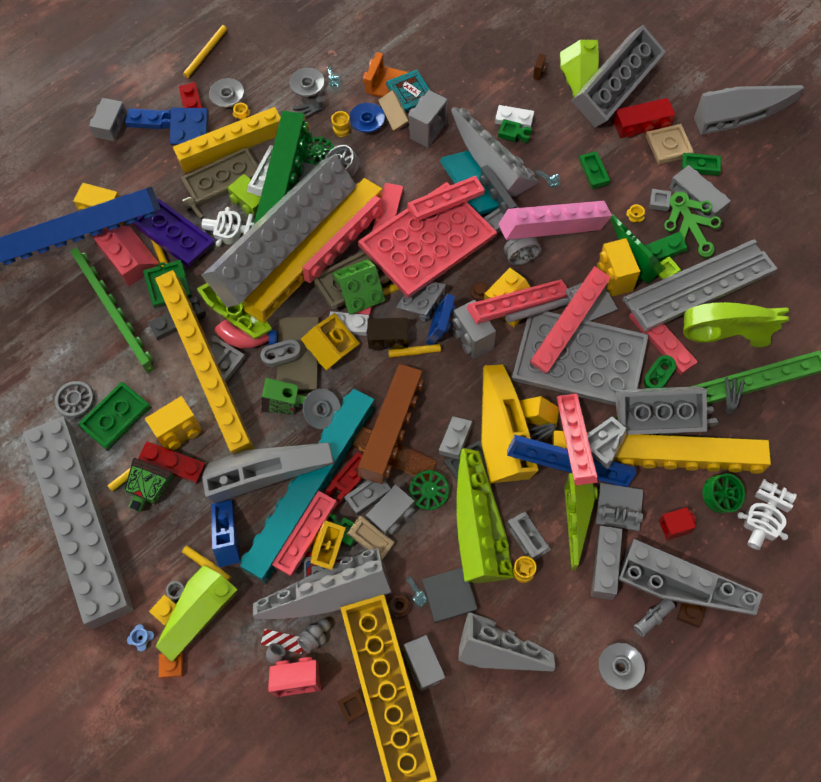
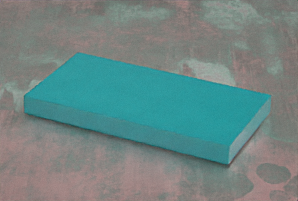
[440,150,499,215]

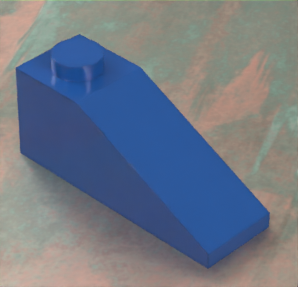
[211,499,241,567]

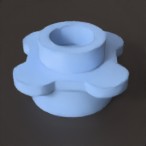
[127,624,154,652]

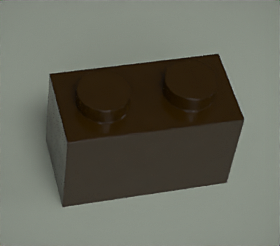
[367,318,408,351]

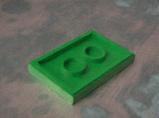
[77,381,152,451]

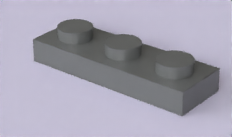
[479,165,517,214]

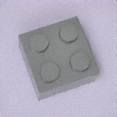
[408,90,447,148]
[452,300,496,360]

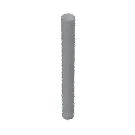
[505,297,570,323]

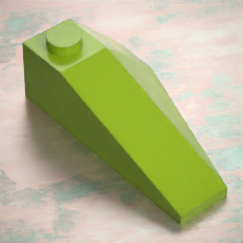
[197,283,272,340]

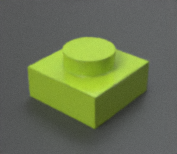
[658,256,681,280]

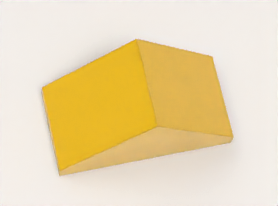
[519,396,559,427]
[310,521,346,570]

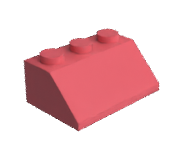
[92,226,159,286]

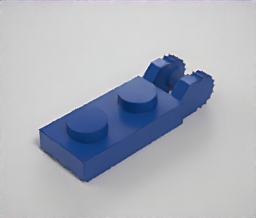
[125,108,171,129]

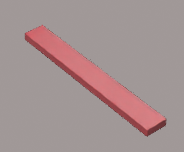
[354,183,403,318]

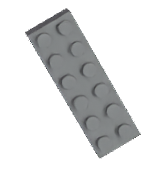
[571,25,666,127]

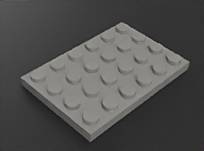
[511,311,648,406]

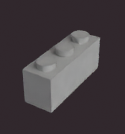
[669,165,731,222]
[590,526,622,600]

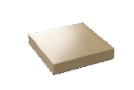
[645,124,694,165]

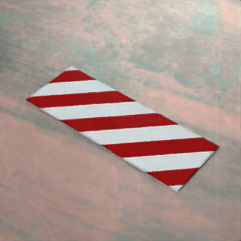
[261,629,303,654]

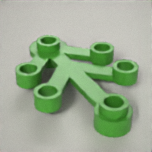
[664,192,721,259]

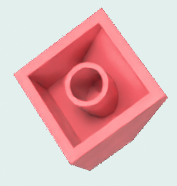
[268,657,321,698]

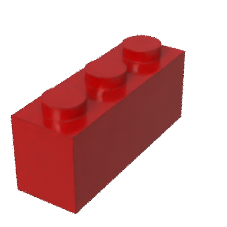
[613,98,675,138]

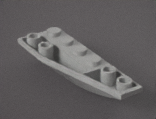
[694,85,804,135]
[451,107,539,197]
[202,443,334,503]
[619,539,763,616]
[253,548,391,619]

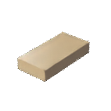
[378,90,409,132]
[347,516,395,560]

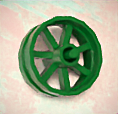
[702,473,745,514]

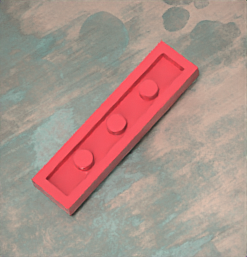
[408,176,485,222]
[629,312,698,375]
[272,491,338,577]

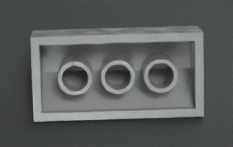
[616,386,707,435]

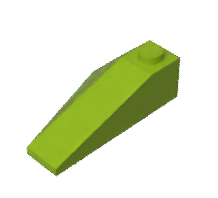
[560,40,599,97]
[564,473,598,571]
[155,565,237,662]

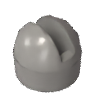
[166,581,184,600]
[266,643,286,664]

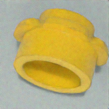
[233,103,250,120]
[626,204,645,222]

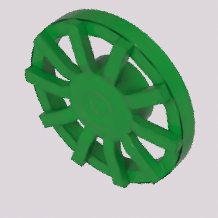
[304,136,334,165]
[409,470,449,510]

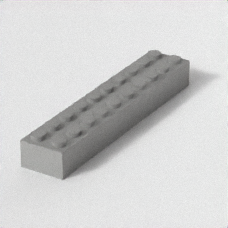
[201,155,357,307]
[23,416,134,629]

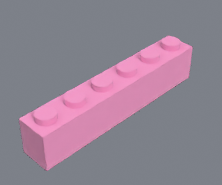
[499,201,612,240]

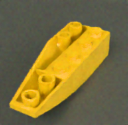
[481,364,538,483]

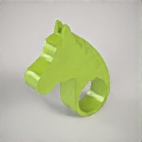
[683,302,789,347]

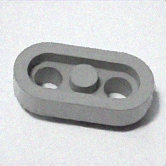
[260,339,301,367]

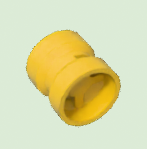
[331,111,351,137]
[513,556,536,583]

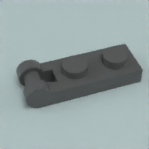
[148,297,206,341]

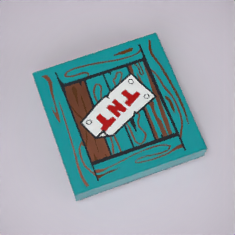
[386,69,431,112]

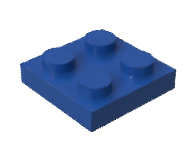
[170,107,209,145]
[426,294,456,345]

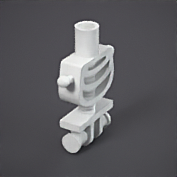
[202,207,255,247]
[737,479,797,550]

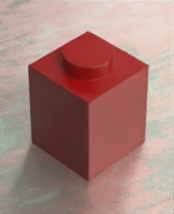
[659,507,696,541]

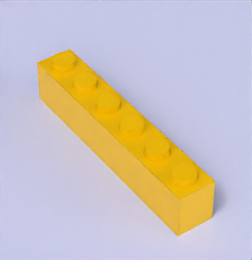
[173,107,281,174]

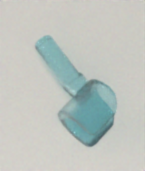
[327,66,339,86]
[536,170,560,188]
[406,576,427,608]

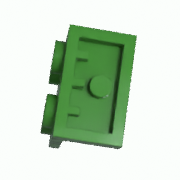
[332,259,385,315]

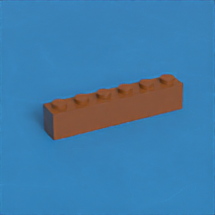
[358,364,424,484]

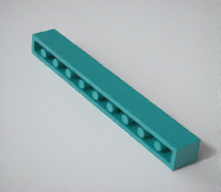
[240,389,376,584]

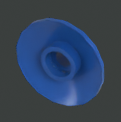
[349,103,385,133]

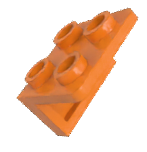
[363,52,409,97]

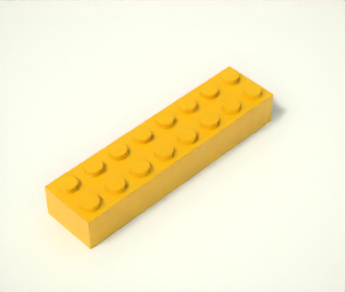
[340,594,437,782]

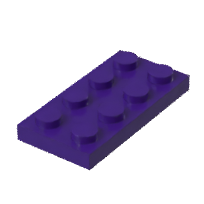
[132,199,215,268]

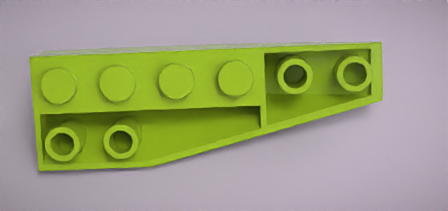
[457,448,514,583]

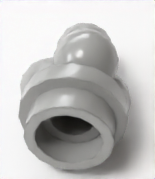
[297,619,331,653]

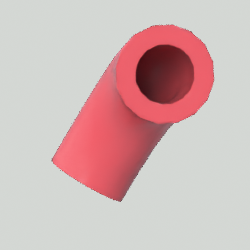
[214,319,269,349]

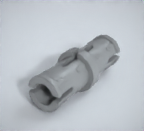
[633,599,675,637]

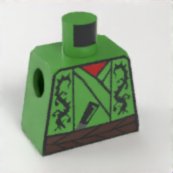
[261,378,306,415]
[125,458,174,512]

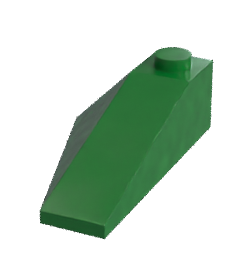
[610,212,665,285]

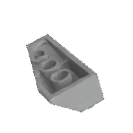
[459,612,555,671]

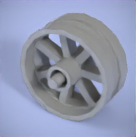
[325,145,360,177]
[504,237,541,266]

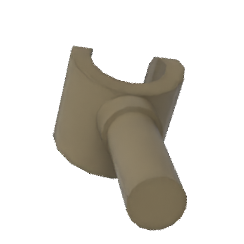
[182,197,204,219]

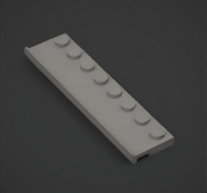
[622,239,778,332]

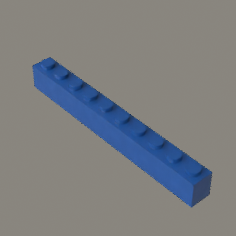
[0,187,160,265]

